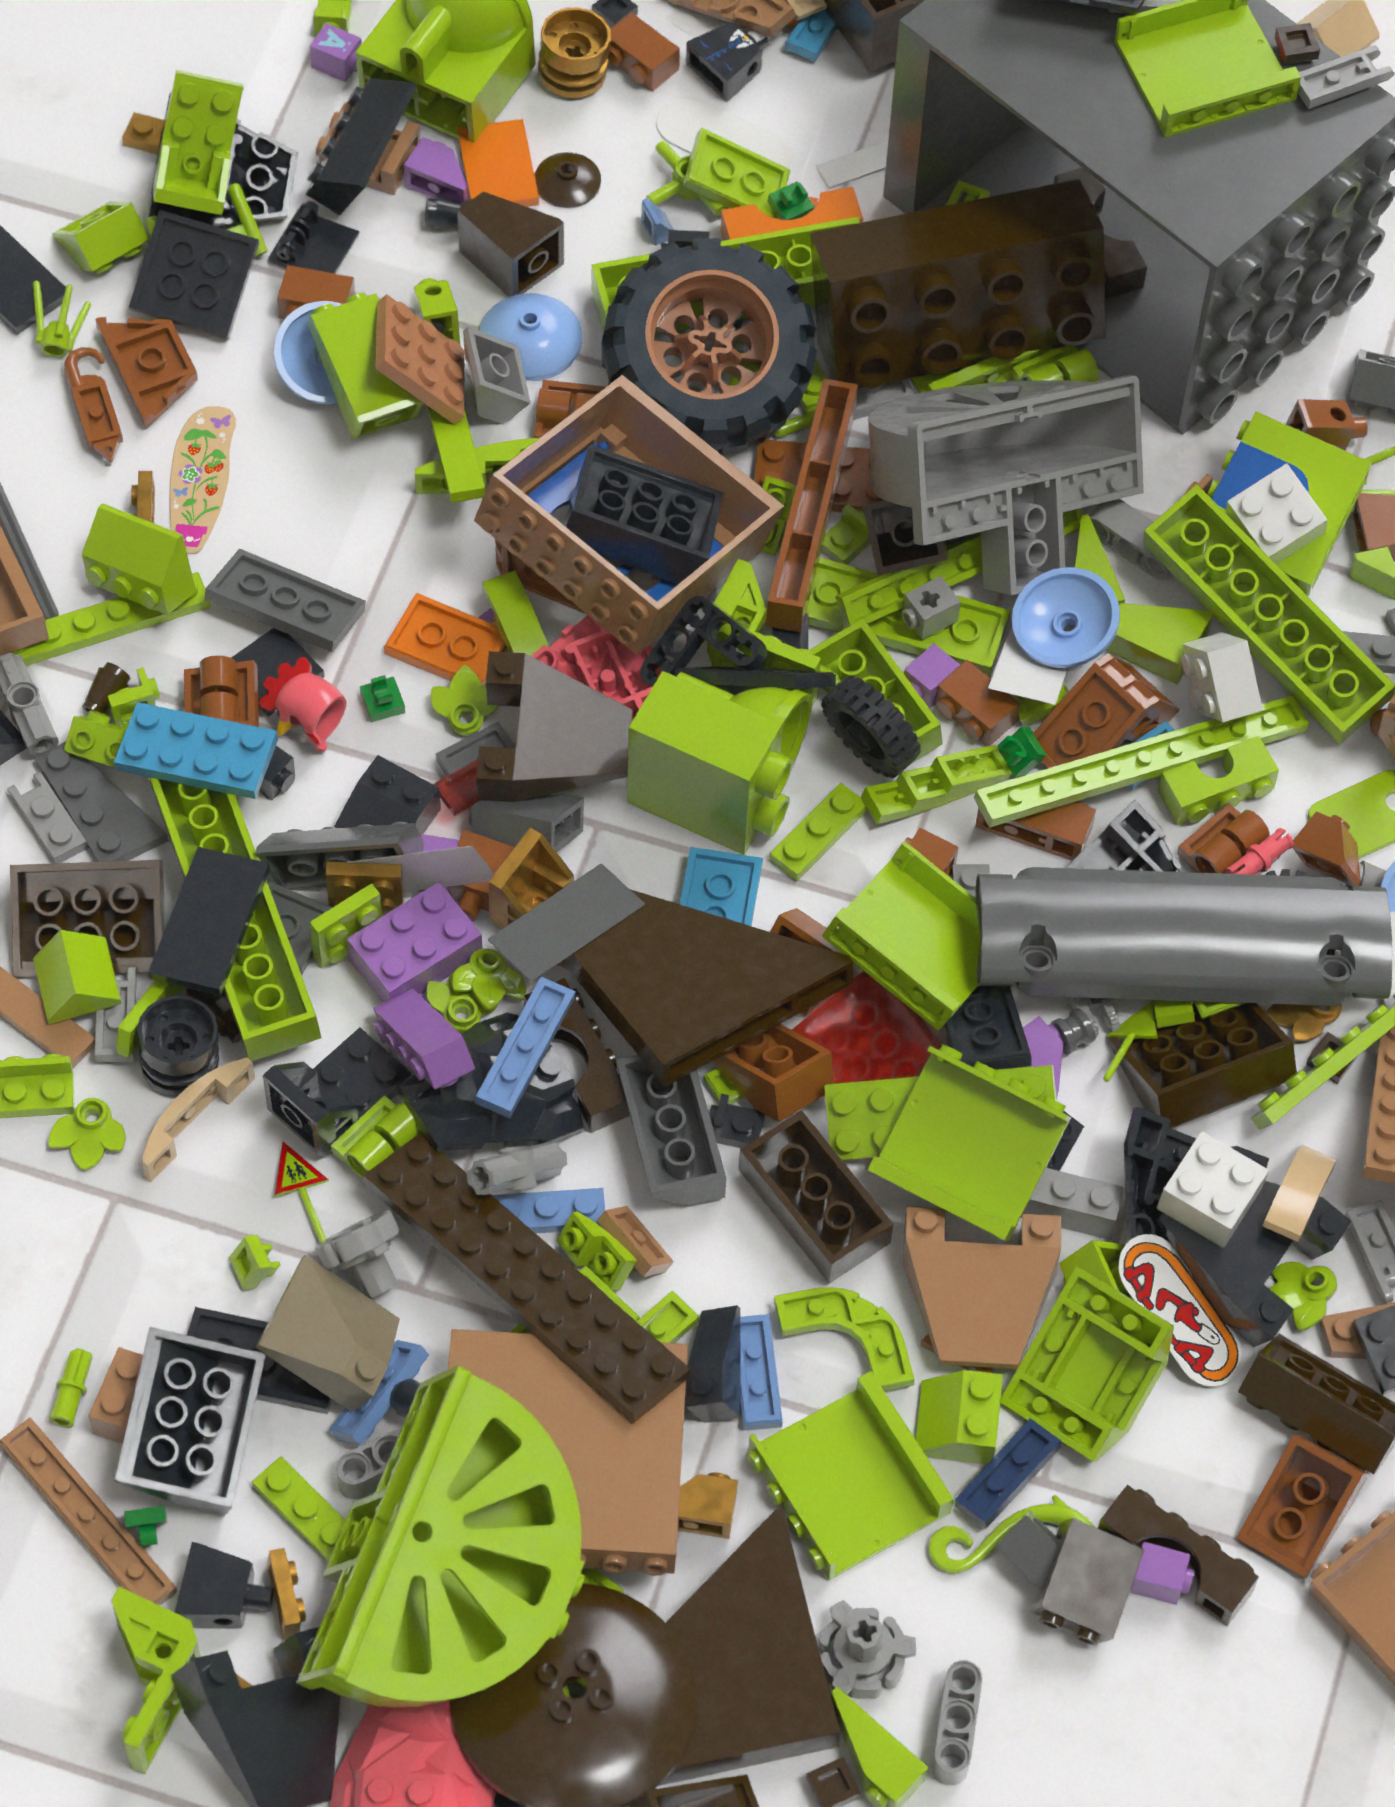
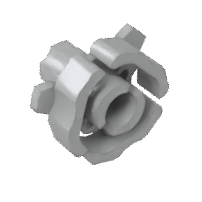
[315,1210,400,1299]
[819,1600,916,1699]

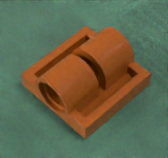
[534,380,607,445]
[184,655,259,727]
[1177,803,1281,875]

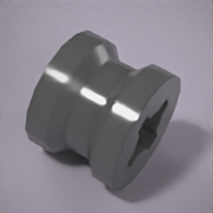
[1051,1008,1096,1055]

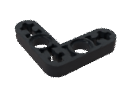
[640,596,767,687]

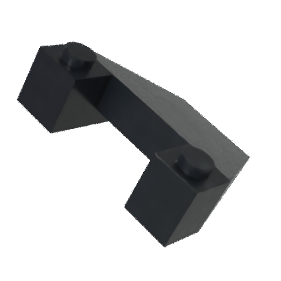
[1156,1181,1352,1347]
[171,1627,340,1807]

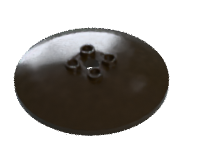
[450,1583,696,1807]

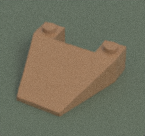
[903,1207,1061,1369]

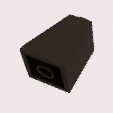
[457,191,564,297]
[862,500,948,575]

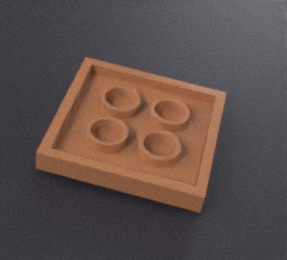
[375,294,465,425]

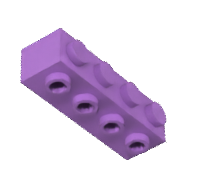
[373,988,476,1089]

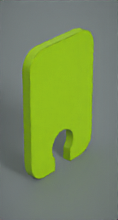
[1308,770,1395,859]

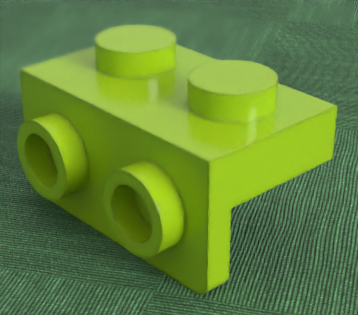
[64,711,129,768]

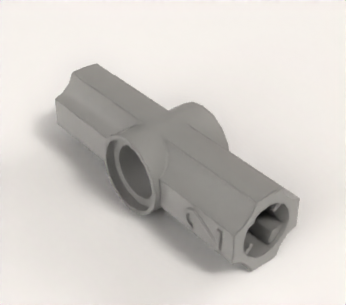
[0,652,59,755]
[467,1142,567,1195]

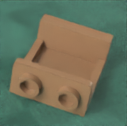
[316,102,421,195]

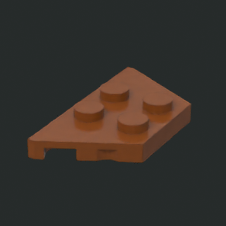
[95,317,198,427]

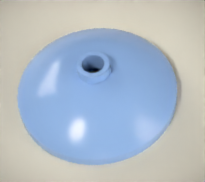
[479,293,582,381]
[273,301,342,405]
[1012,567,1120,668]

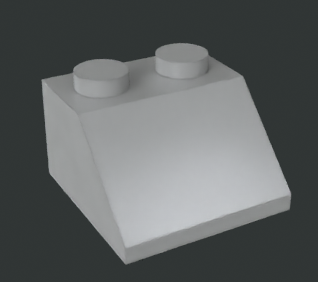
[463,327,531,424]

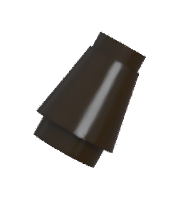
[82,662,131,713]

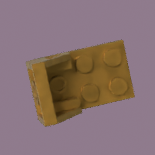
[488,827,574,971]

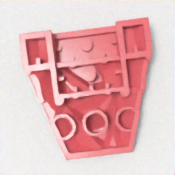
[531,615,662,721]
[330,1700,495,1807]

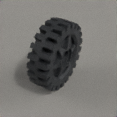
[821,676,921,778]

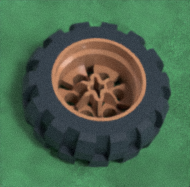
[601,238,817,455]

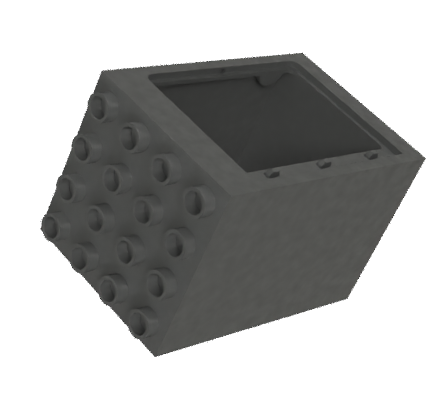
[883,0,1395,435]

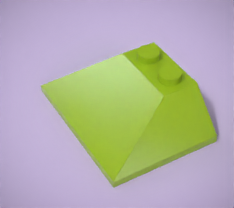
[1000,1266,1174,1462]

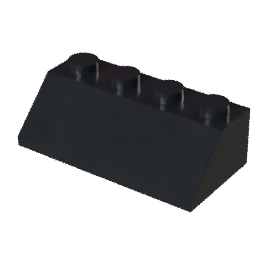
[305,78,417,216]

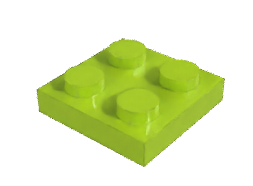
[310,883,382,968]

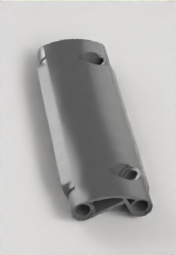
[975,867,1392,1006]

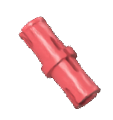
[1224,828,1294,875]

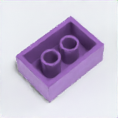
[347,882,483,1003]

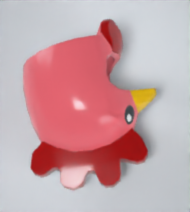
[259,657,347,752]

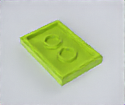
[683,127,791,219]

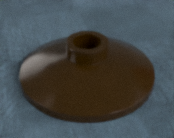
[534,152,601,208]

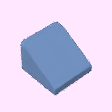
[641,198,674,245]

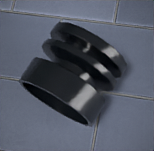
[137,995,220,1096]

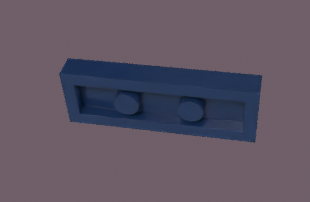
[955,1418,1061,1530]

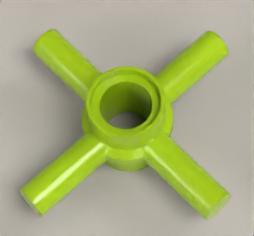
[646,140,726,216]

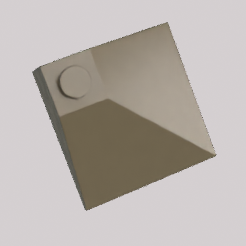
[256,1255,400,1412]

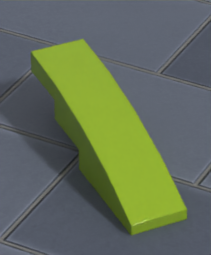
[415,438,539,494]
[482,571,549,656]
[861,745,1012,824]

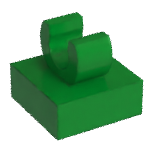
[767,181,815,220]
[360,675,405,723]
[997,726,1047,778]
[124,1505,167,1546]

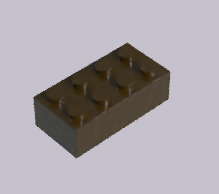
[738,1110,894,1284]

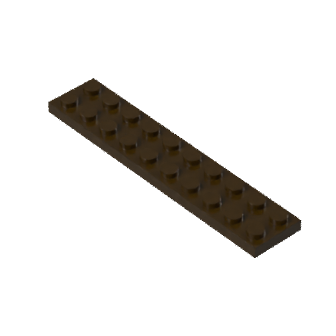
[363,1133,690,1423]

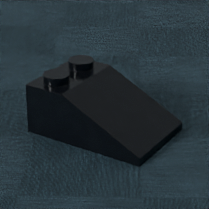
[334,755,441,837]

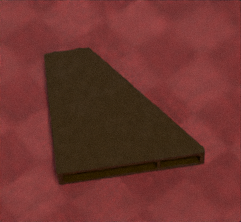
[561,889,853,1087]
[659,1508,840,1786]

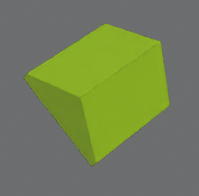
[33,930,122,1025]

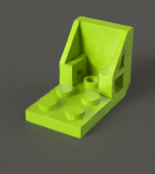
[153,70,244,215]
[707,559,821,706]
[111,1587,201,1774]

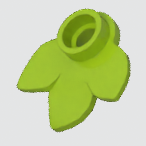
[431,665,499,736]
[452,948,526,1011]
[426,965,499,1033]
[49,1098,126,1170]
[1270,1262,1337,1331]

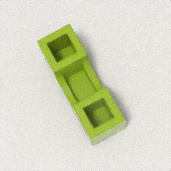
[1158,736,1279,826]

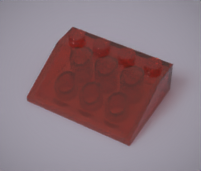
[792,971,942,1084]

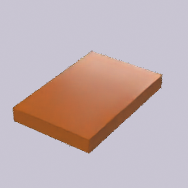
[457,119,539,207]
[384,593,507,685]

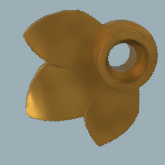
[1267,1004,1342,1041]

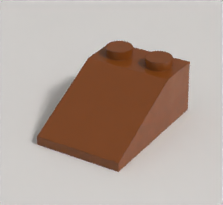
[712,1024,834,1122]
[1236,1434,1369,1578]

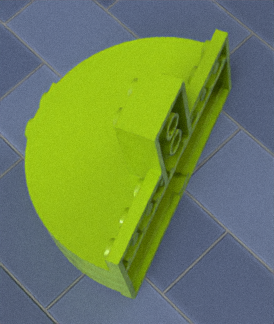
[297,1365,585,1707]

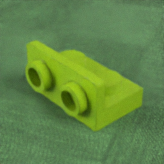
[0,1054,75,1118]

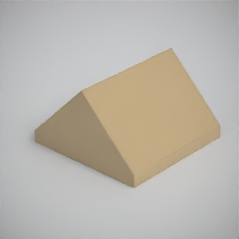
[1297,0,1380,57]

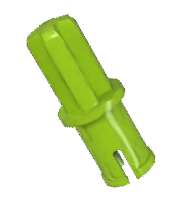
[49,1348,93,1428]

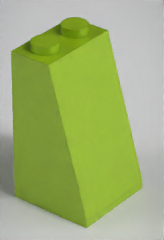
[308,292,423,439]

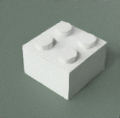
[1226,463,1327,564]
[1181,632,1263,722]
[1157,1131,1269,1248]

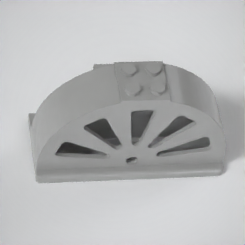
[868,375,1144,595]

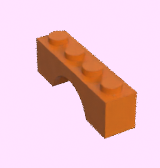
[720,187,863,241]

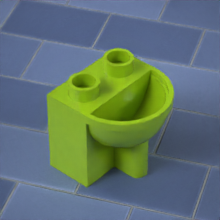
[355,0,536,143]
[627,671,812,855]

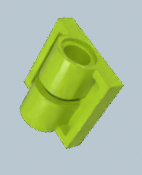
[1011,346,1099,382]
[331,1095,427,1179]

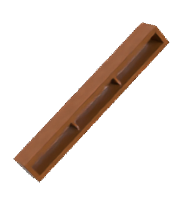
[766,378,858,633]

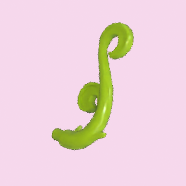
[928,1495,1095,1574]

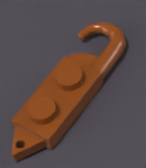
[64,347,123,462]

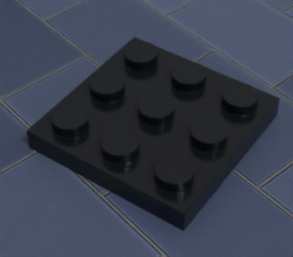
[129,210,260,340]

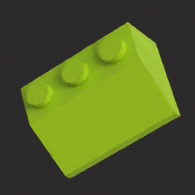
[81,503,196,615]

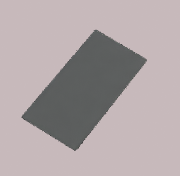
[488,864,645,981]

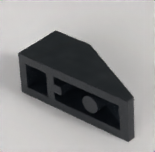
[686,1305,741,1423]

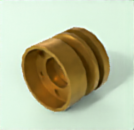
[537,7,611,98]

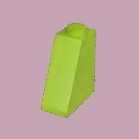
[1105,603,1213,685]

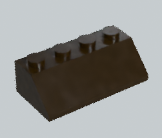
[1238,1333,1395,1474]

